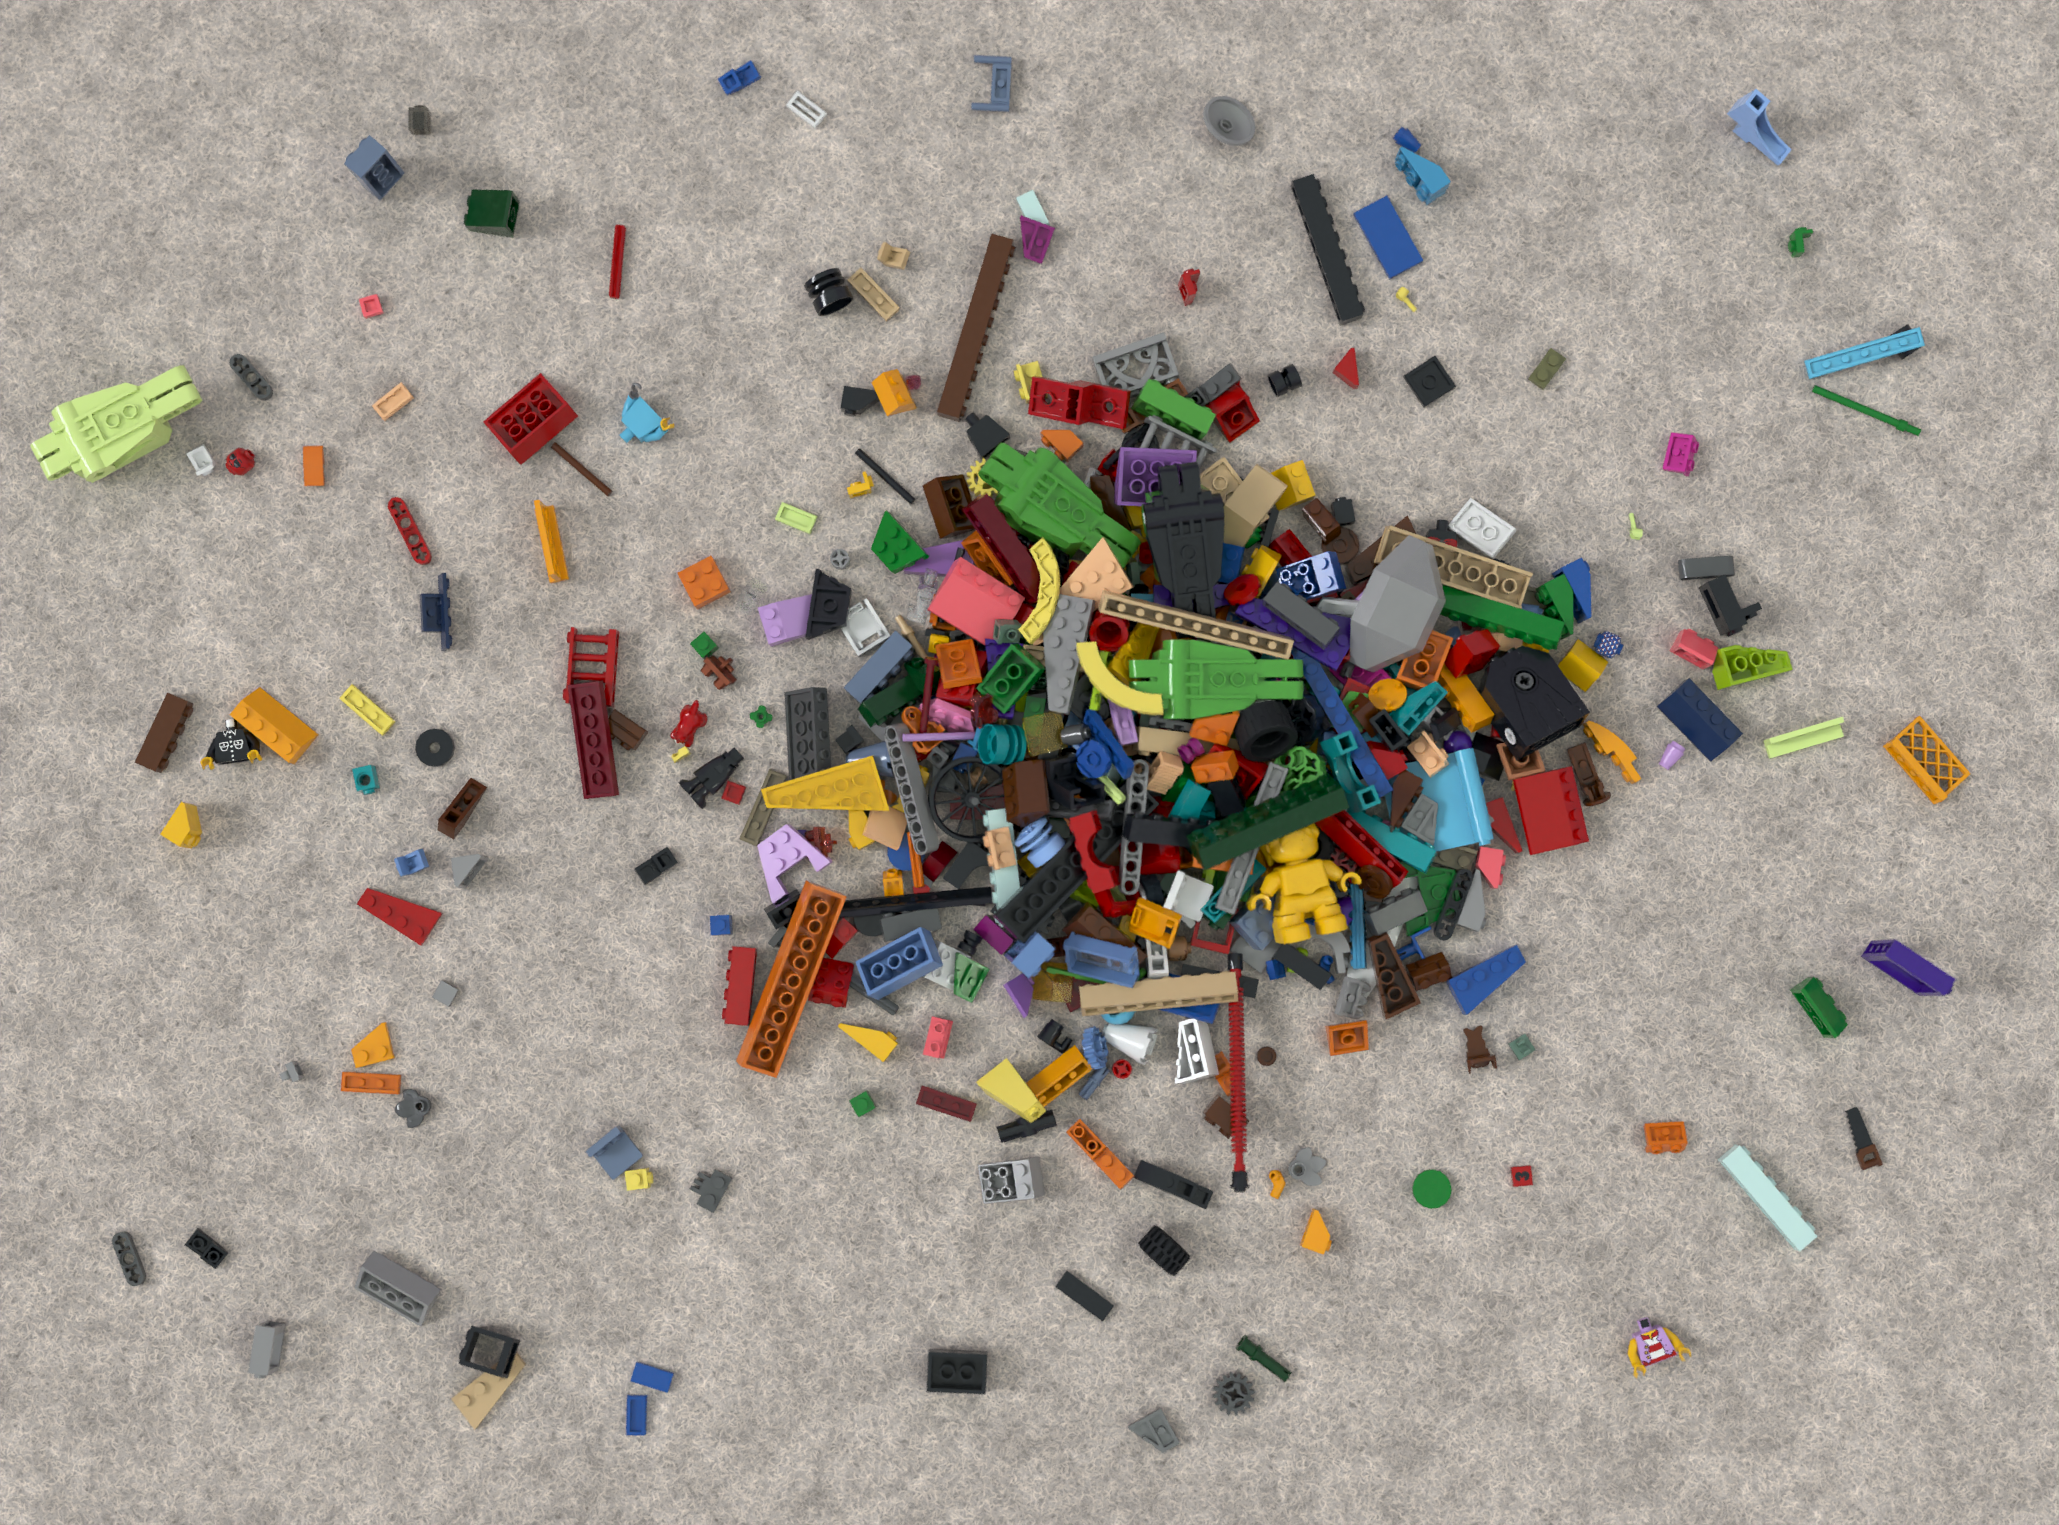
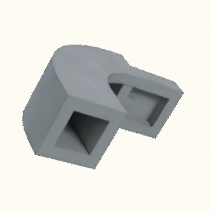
[1307,919,1350,974]

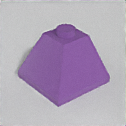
[1003,973,1035,1018]

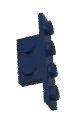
[420,573,452,651]

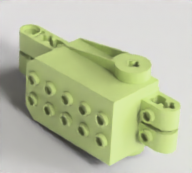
[30,365,202,483]

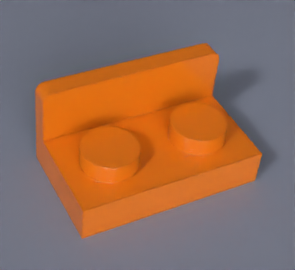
[1644,1121,1688,1154]

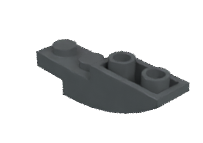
[1184,363,1242,407]

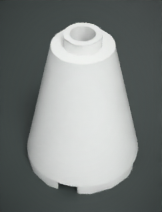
[1102,1023,1158,1065]

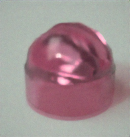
[906,375,921,390]

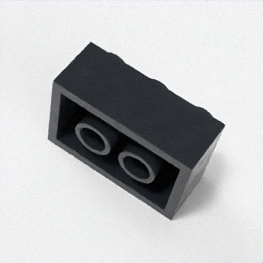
[927,1349,988,1394]

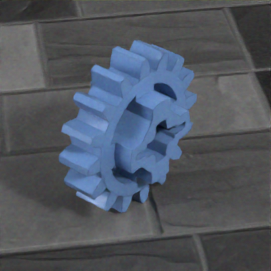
[1081,1026,1109,1070]

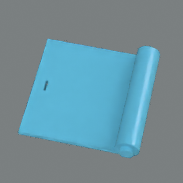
[1385,748,1494,852]

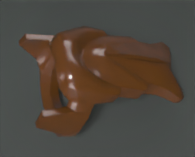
[1463,1025,1497,1074]

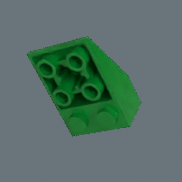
[1535,574,1573,640]

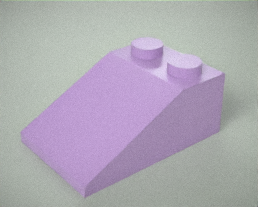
[758,594,812,647]

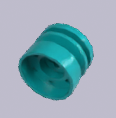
[978,724,1027,765]

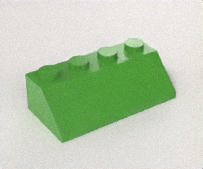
[1131,379,1216,441]

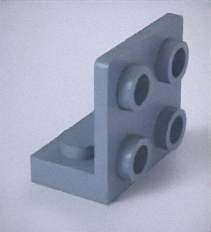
[585,1125,643,1180]

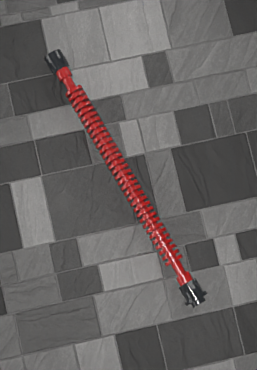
[1227,953,1250,1193]

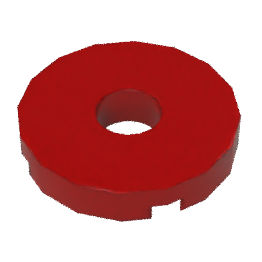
[1224,574,1262,605]

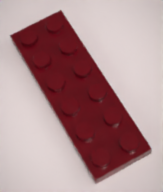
[568,681,619,799]

